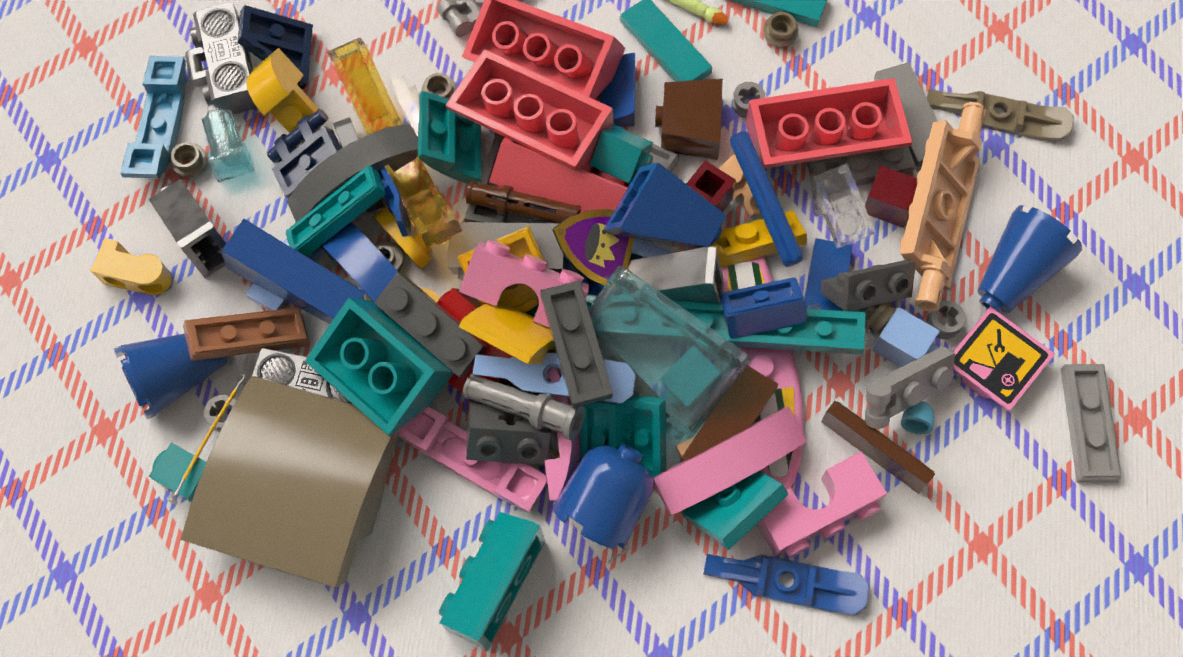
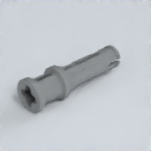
[463,374,585,441]

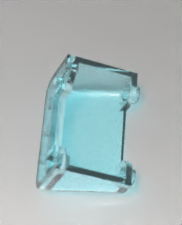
[588,266,751,441]

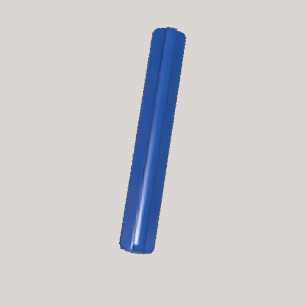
[730,131,803,267]

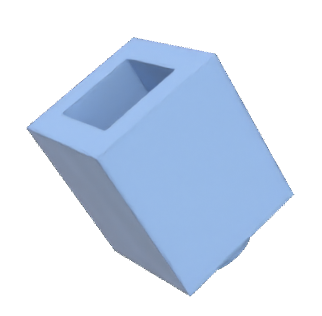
[872,307,939,367]

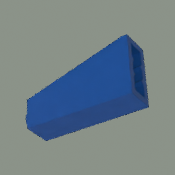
[222,219,365,324]

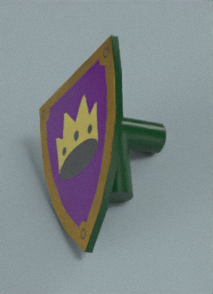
[552,209,634,291]

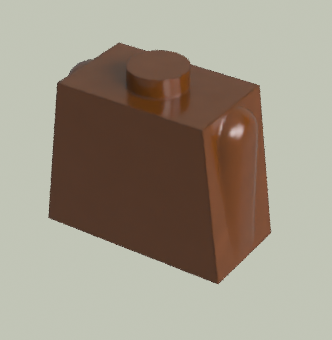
[655,79,723,160]

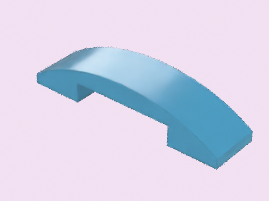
[120,56,186,178]

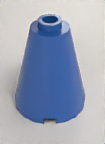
[977,205,1083,313]
[114,333,227,419]

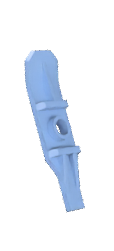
[473,353,635,404]

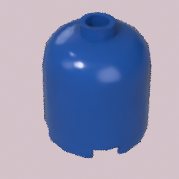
[552,444,654,550]

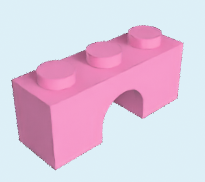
[459,240,589,327]
[757,451,887,558]

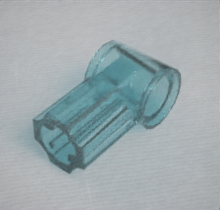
[202,108,254,183]

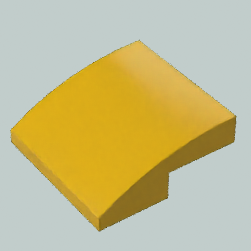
[459,301,556,364]

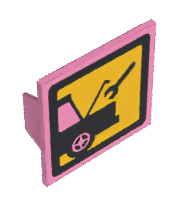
[953,306,1055,412]

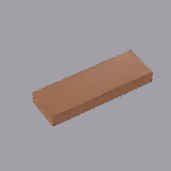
[183,307,309,361]

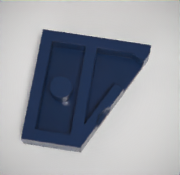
[237,5,313,89]

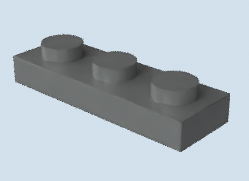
[374,272,488,378]
[540,280,613,409]

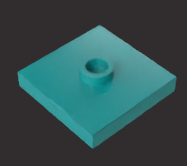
[680,471,789,550]

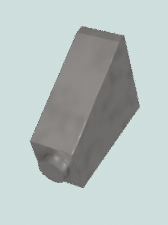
[149,179,226,278]
[620,247,724,303]

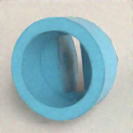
[901,401,935,434]

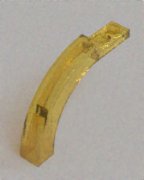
[327,37,462,247]

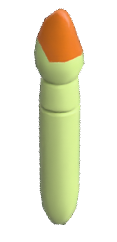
[667,0,728,25]

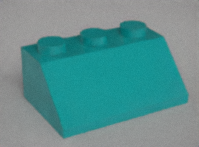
[305,297,454,436]
[438,512,546,652]

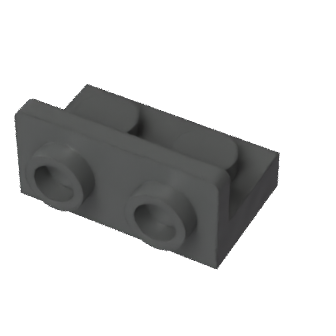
[821,259,915,311]

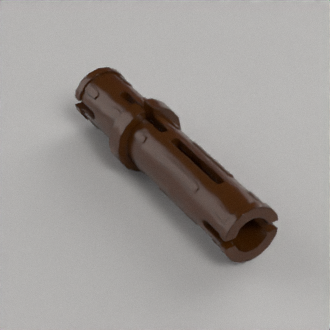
[466,181,581,224]

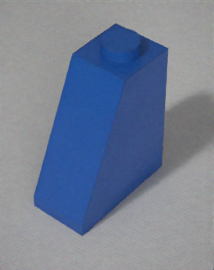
[604,163,727,249]

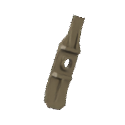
[927,89,1074,141]

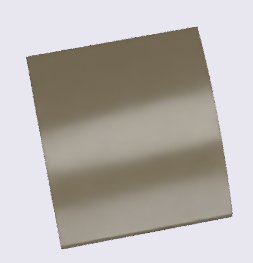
[181,376,399,588]

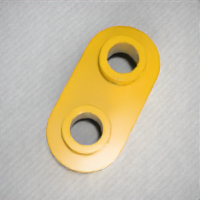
[374,207,433,270]

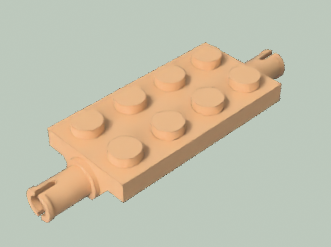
[900,102,986,312]

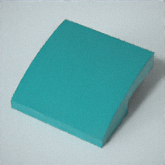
[418,90,481,184]
[580,395,666,477]

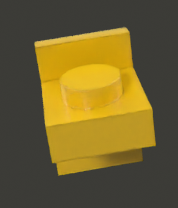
[246,48,319,133]

